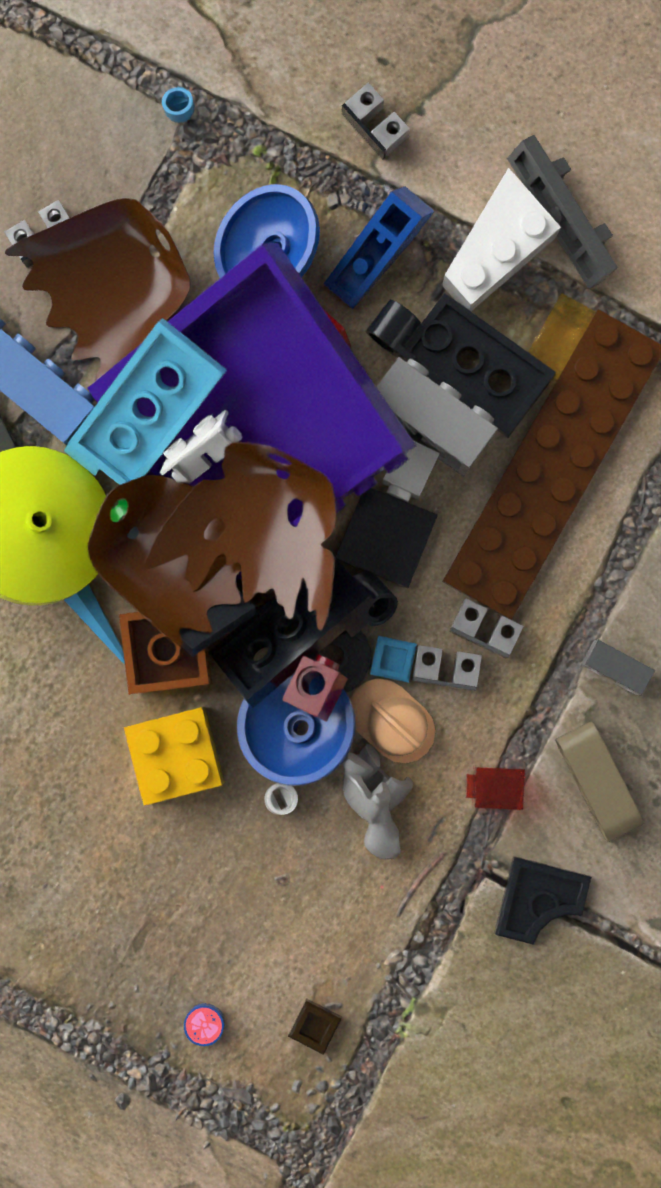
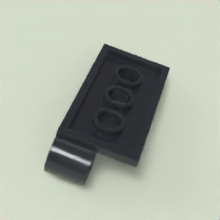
[208,554,398,708]

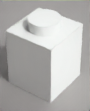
[382,441,440,502]

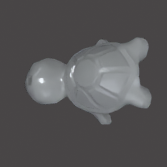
[342,744,414,859]

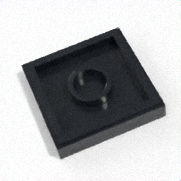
[336,488,438,588]

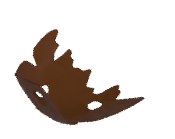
[144,442,336,630]

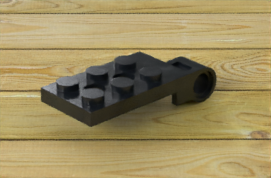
[366,293,556,438]

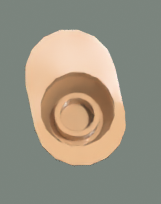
[350,678,436,763]

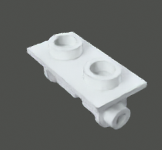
[160,410,242,485]

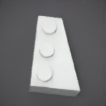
[442,168,561,311]

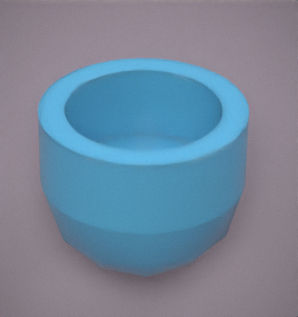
[162,87,195,123]

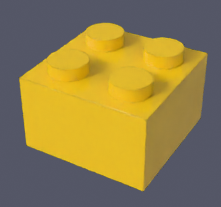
[124,707,225,806]

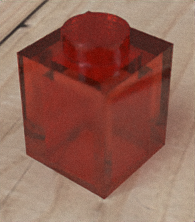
[465,766,525,810]

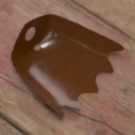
[5,198,190,381]
[87,475,241,646]

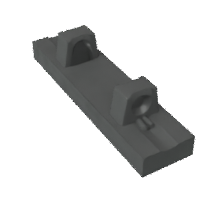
[507,135,618,289]

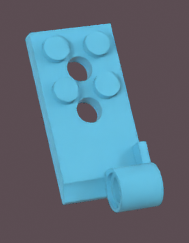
[64,318,227,485]

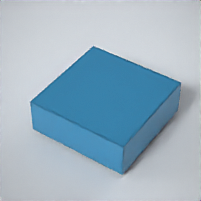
[370,636,417,683]

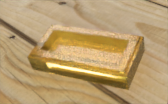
[528,293,595,382]

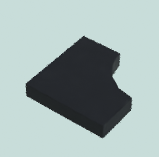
[494,856,592,945]

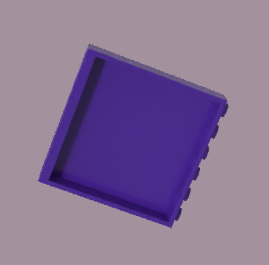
[87,243,416,580]

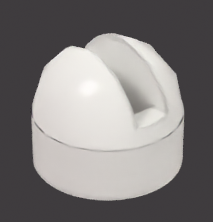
[264,783,298,815]

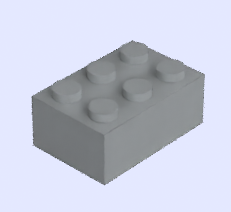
[377,357,498,477]

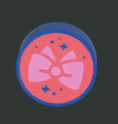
[184,1003,225,1046]

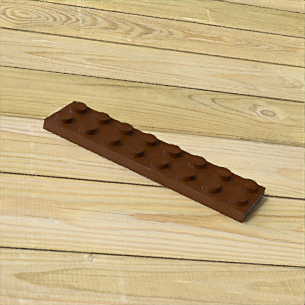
[442,309,661,620]

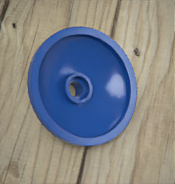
[214,184,320,278]
[237,673,356,786]

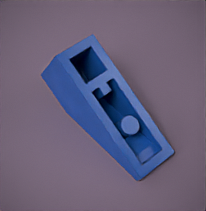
[323,186,434,309]

